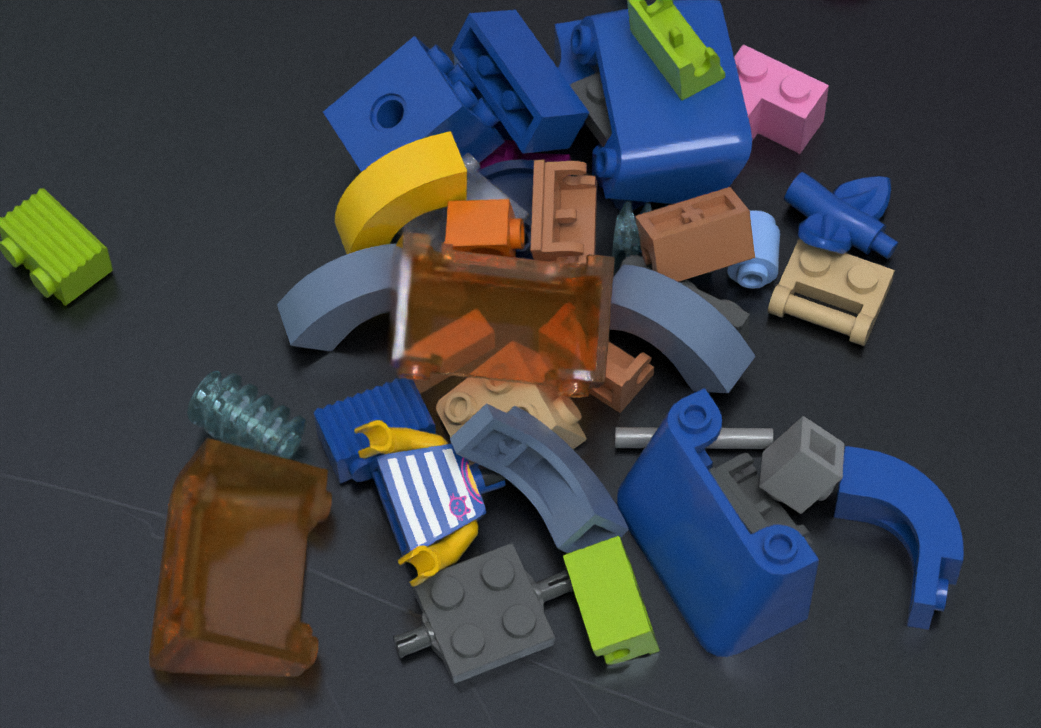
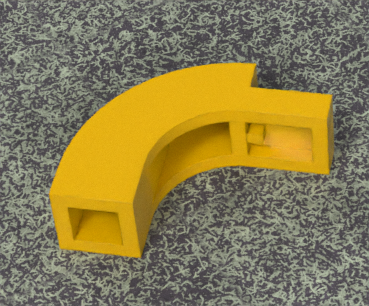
[335,131,467,254]

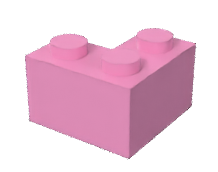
[734,44,829,154]

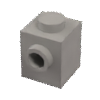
[759,416,845,514]

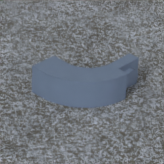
[277,243,467,351]
[574,265,756,393]
[450,403,629,553]

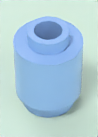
[727,210,780,289]

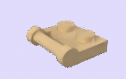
[768,238,895,346]

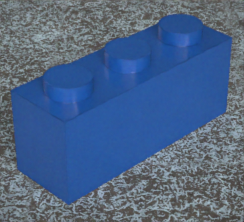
[451,10,589,154]

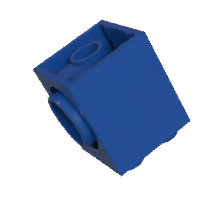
[323,36,505,173]

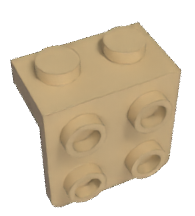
[436,343,587,465]

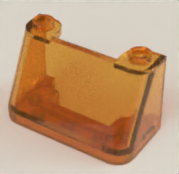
[389,232,615,398]
[149,438,332,677]

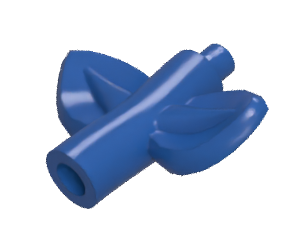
[784,172,899,259]

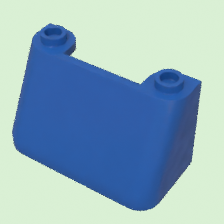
[571,0,752,204]
[617,388,819,657]

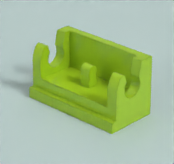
[627,0,725,101]
[563,536,660,665]

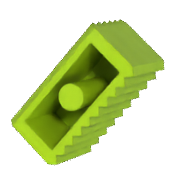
[0,189,113,305]

